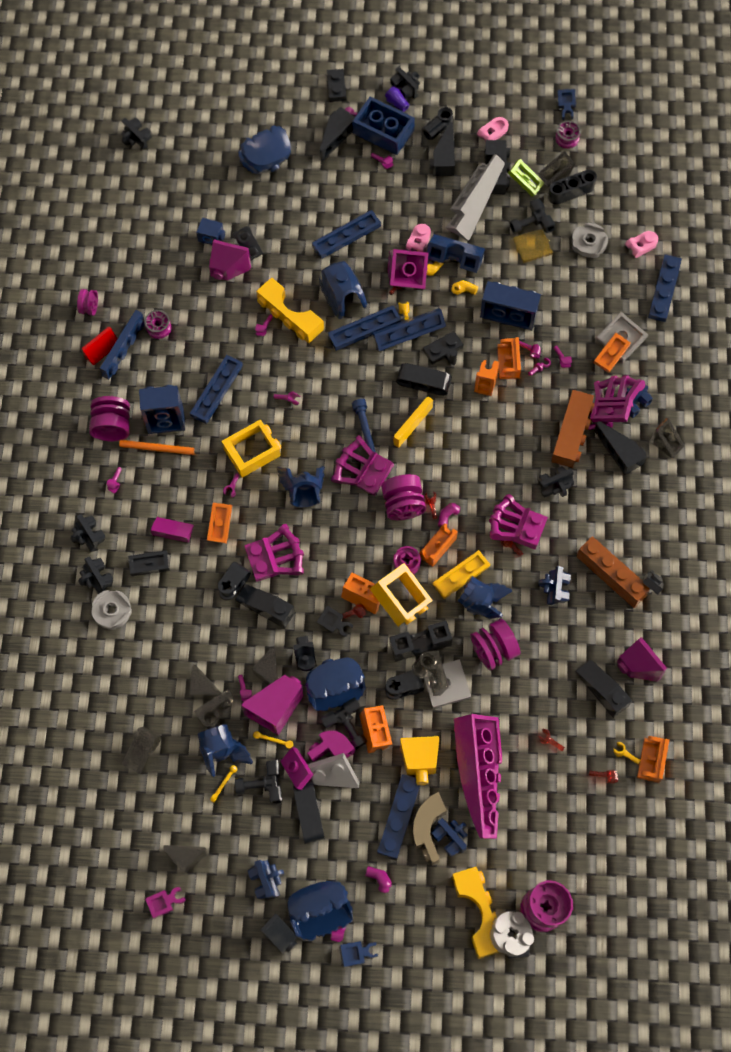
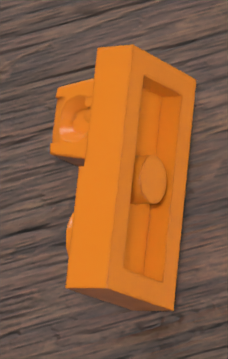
[594,333,631,373]
[207,502,232,543]

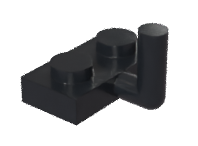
[423,331,464,365]

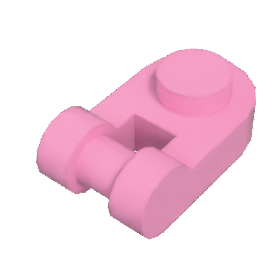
[477,117,508,142]
[406,224,431,252]
[625,231,658,258]

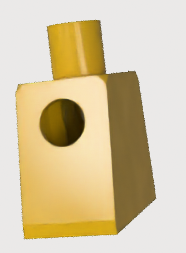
[400,736,439,785]

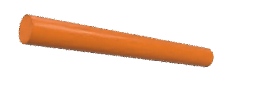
[119,440,194,455]

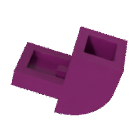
[307,731,355,763]

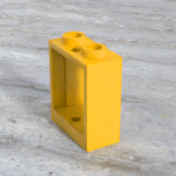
[221,419,281,478]
[370,563,433,627]

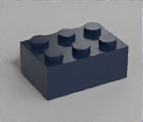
[352,96,415,155]
[480,281,541,330]
[139,385,185,434]

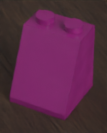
[241,675,304,736]

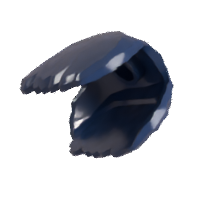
[238,125,291,174]
[319,261,367,319]
[305,657,366,711]
[287,881,353,942]

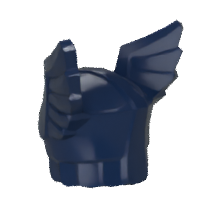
[277,466,325,508]
[458,576,512,619]
[198,724,253,777]

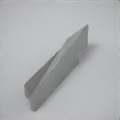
[446,154,505,240]

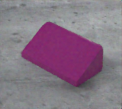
[151,517,194,543]

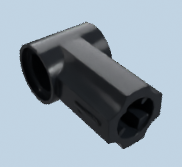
[422,107,453,140]

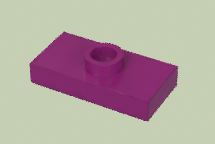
[280,747,313,790]

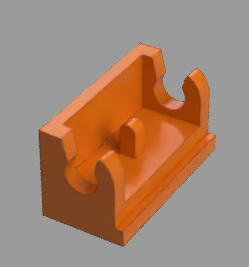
[497,337,521,379]
[474,360,499,396]
[419,523,458,567]
[341,573,380,615]
[359,705,392,753]
[637,736,669,783]

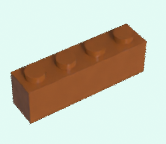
[551,390,595,468]
[577,536,650,608]

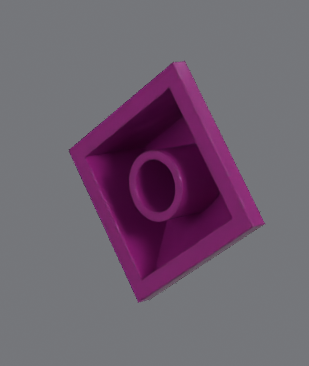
[209,240,251,281]
[388,249,428,289]
[617,637,667,682]

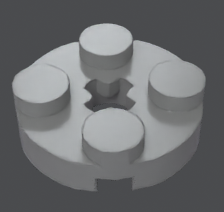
[572,223,608,258]
[92,590,132,630]
[490,912,534,957]

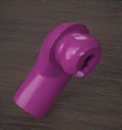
[438,503,460,528]
[365,866,392,893]

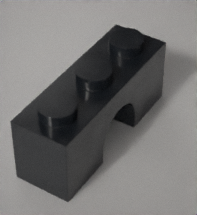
[484,140,510,195]
[389,620,453,662]

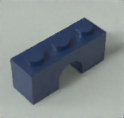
[427,234,485,273]

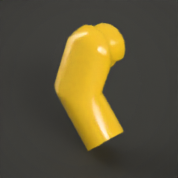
[427,261,444,276]
[451,280,478,295]

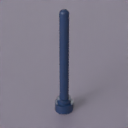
[351,399,375,452]

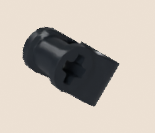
[218,561,251,600]
[385,670,425,700]

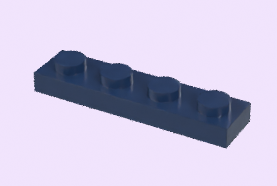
[312,210,381,259]
[648,254,682,322]
[328,305,401,351]
[372,308,446,351]
[100,310,145,379]
[190,355,243,424]
[377,774,420,860]

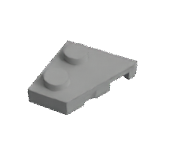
[307,753,360,788]

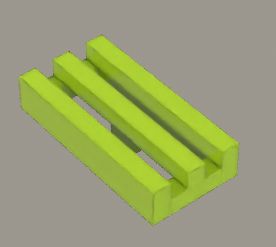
[508,159,545,197]

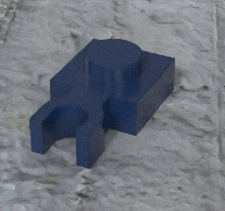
[557,89,576,120]
[339,941,378,967]

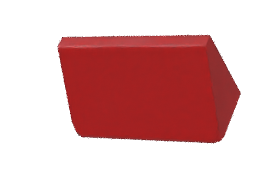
[81,327,118,365]

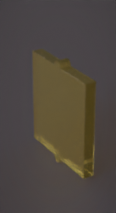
[513,229,553,263]

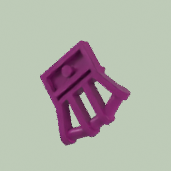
[590,375,645,422]
[331,435,394,496]
[489,494,548,550]
[244,524,304,582]

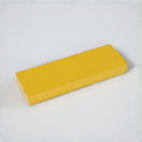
[394,397,433,448]
[433,550,491,599]

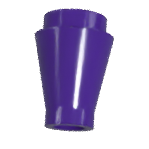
[385,87,410,112]

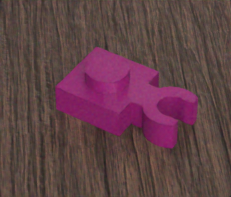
[145,887,186,919]

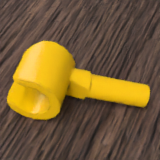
[398,301,410,320]
[613,742,640,764]

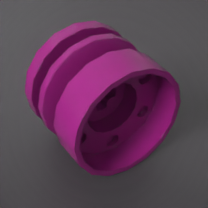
[89,396,130,441]
[381,474,426,521]
[470,618,521,671]
[520,880,573,932]

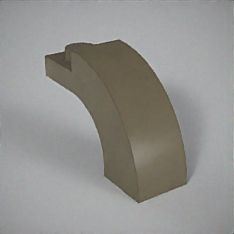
[413,792,447,865]

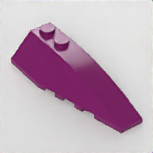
[454,714,502,839]

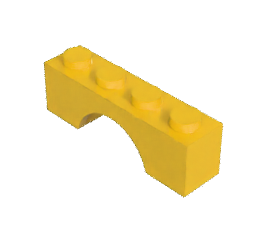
[256,277,324,343]
[452,866,499,959]

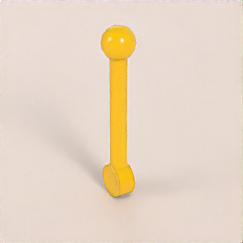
[253,731,294,749]
[210,765,237,803]

